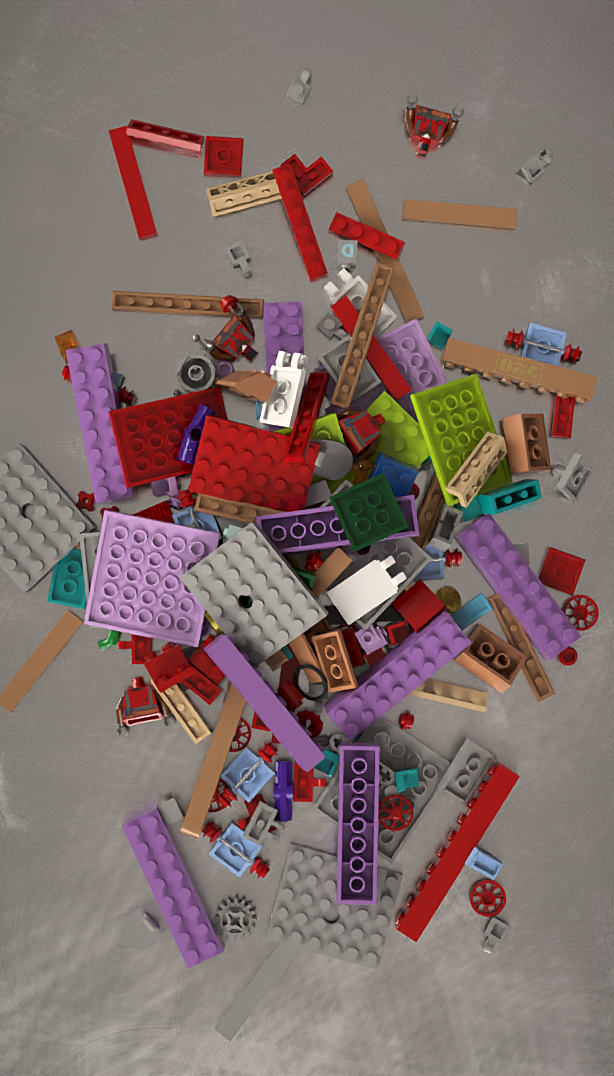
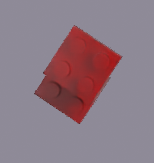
[142,642,195,693]

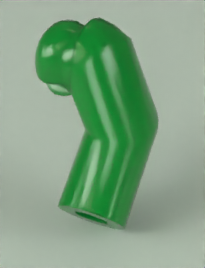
[97,629,121,650]

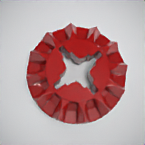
[296,709,323,738]

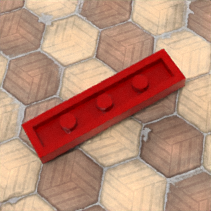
[126,119,205,152]
[328,212,405,260]

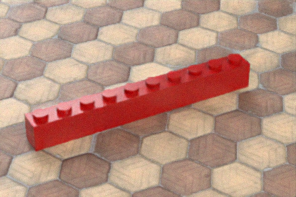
[395,762,520,942]

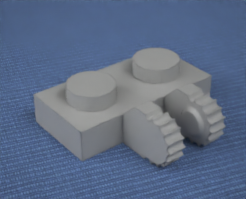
[242,801,286,846]

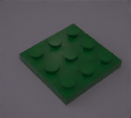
[329,473,409,552]

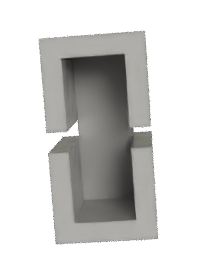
[427,504,463,552]

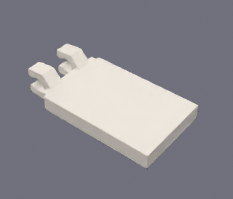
[324,268,398,338]
[259,351,308,428]
[327,556,407,625]

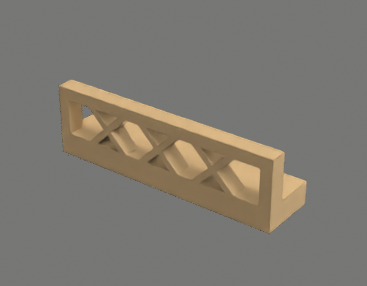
[206,171,281,217]
[446,432,508,508]
[409,678,488,713]
[150,680,214,744]

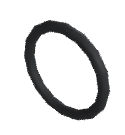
[293,664,328,701]

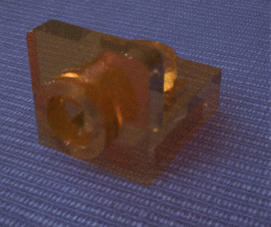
[54,329,79,364]
[352,459,376,486]

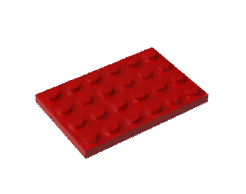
[108,386,228,488]
[188,414,321,512]

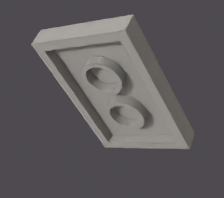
[318,334,381,403]
[436,738,497,806]

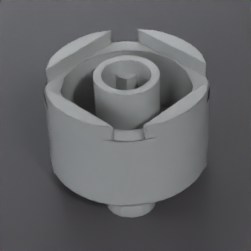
[177,354,217,393]

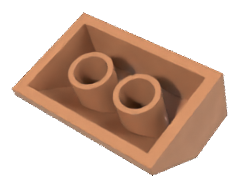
[213,369,277,402]
[502,414,551,475]
[289,617,332,683]
[454,624,527,694]
[312,627,358,692]

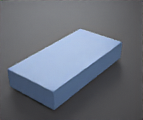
[465,847,504,880]

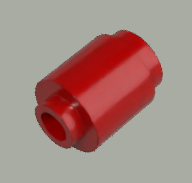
[277,681,304,710]

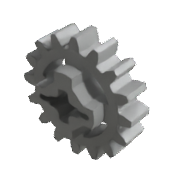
[214,897,257,941]

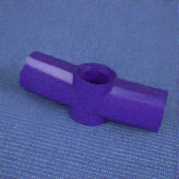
[177,405,216,464]
[273,761,294,822]

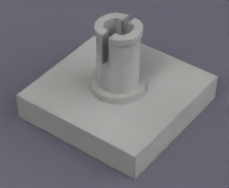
[553,453,594,502]

